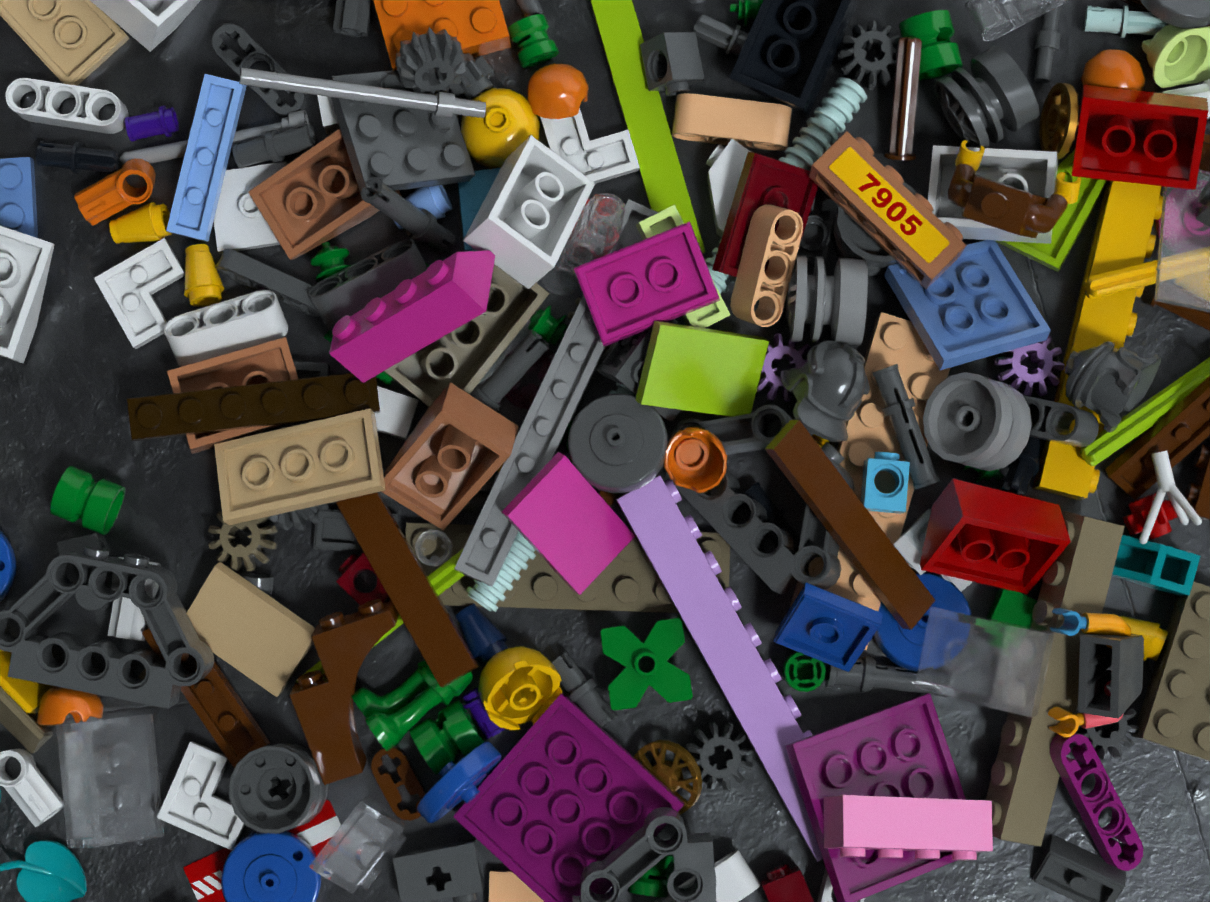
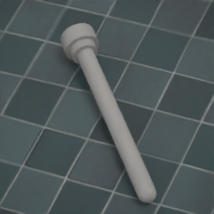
[120,110,310,165]

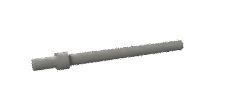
[239,68,486,118]

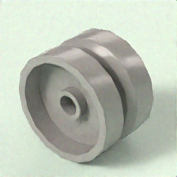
[923,372,1032,471]

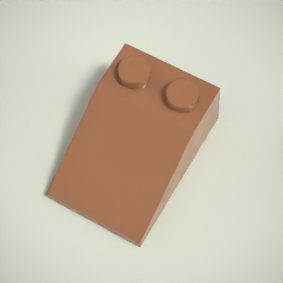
[248,129,402,260]
[167,337,298,454]
[381,382,518,531]

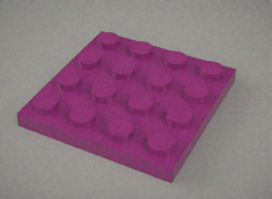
[453,693,685,902]
[785,693,966,902]

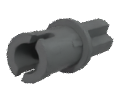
[692,14,749,56]

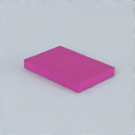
[574,222,720,346]
[502,452,635,595]

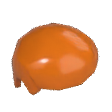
[1081,49,1145,91]
[527,63,589,119]
[664,427,727,493]
[37,686,104,725]

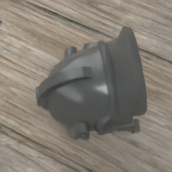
[781,341,870,442]
[1065,341,1161,433]

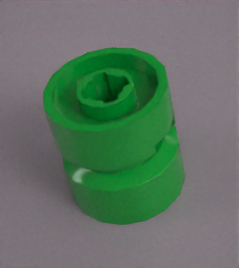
[898,10,963,81]
[50,466,126,535]
[409,700,485,775]

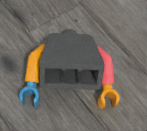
[1048,608,1144,738]

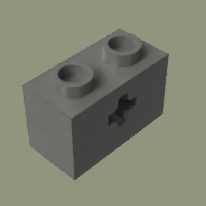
[392,839,485,902]

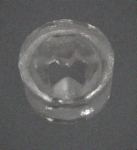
[415,530,453,567]

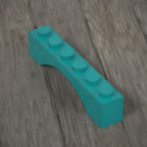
[1112,535,1201,596]

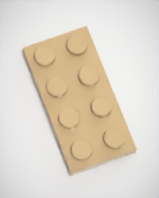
[214,409,386,525]

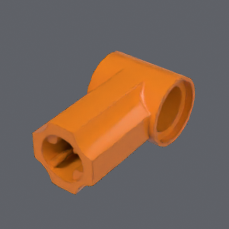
[74,158,156,226]

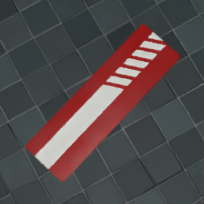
[184,800,348,902]

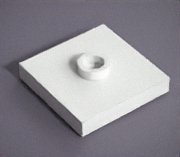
[213,161,288,254]

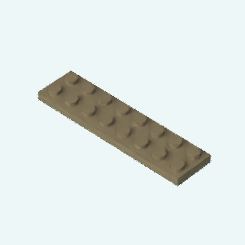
[405,523,730,613]

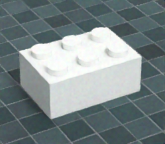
[463,135,595,289]
[928,145,1058,244]

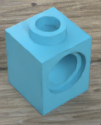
[861,452,910,514]

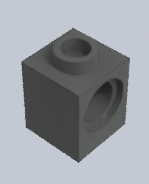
[640,32,704,96]

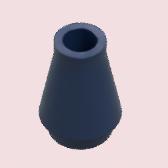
[455,604,508,667]

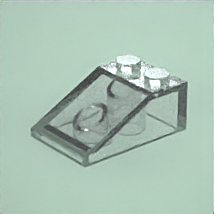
[915,606,1054,717]

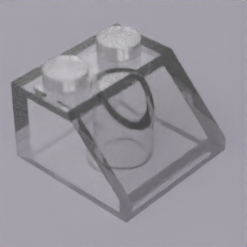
[309,795,408,894]

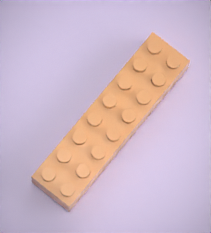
[790,312,950,650]

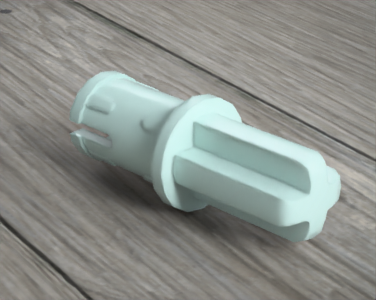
[1084,5,1167,38]

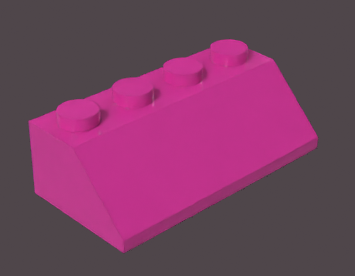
[329,250,495,383]

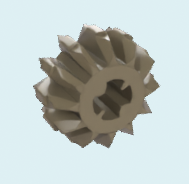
[208,511,278,571]

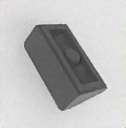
[1032,835,1126,902]

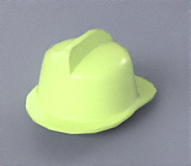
[1141,24,1210,88]

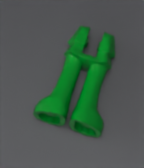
[351,661,473,751]

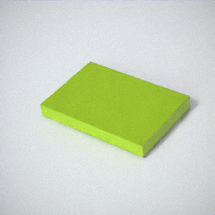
[635,321,769,417]

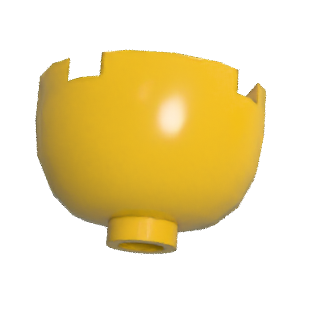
[460,88,540,169]
[478,646,563,730]

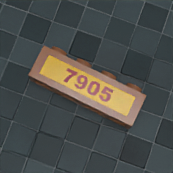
[809,131,967,289]

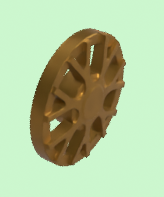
[1039,83,1080,160]
[634,740,702,814]

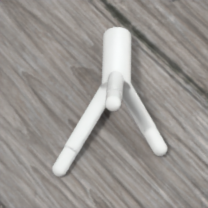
[1139,451,1202,544]

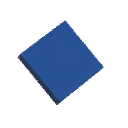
[773,583,883,672]

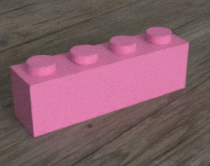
[824,795,993,860]

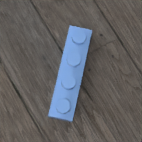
[166,74,247,242]

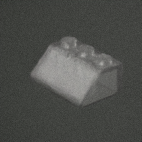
[56,714,164,848]

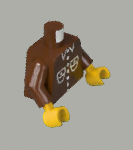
[948,140,1081,238]

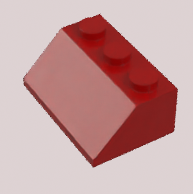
[1072,85,1209,190]
[920,479,1071,594]

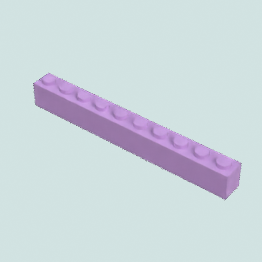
[615,475,823,862]

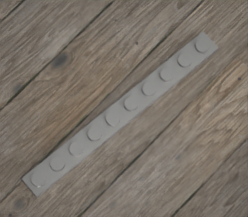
[454,199,658,587]

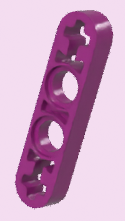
[1050,733,1144,871]

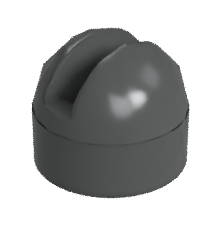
[241,573,274,596]

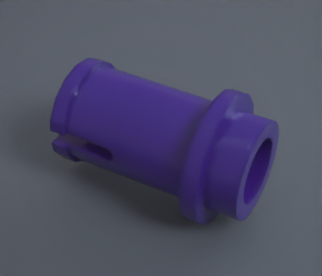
[125,105,179,142]
[462,687,505,740]

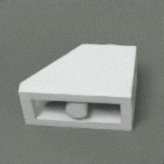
[706,139,751,237]

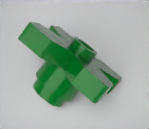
[600,618,693,711]

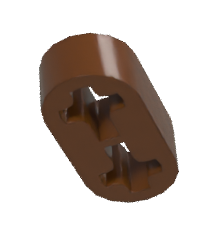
[371,747,427,821]

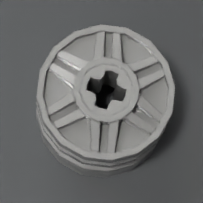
[785,255,868,345]

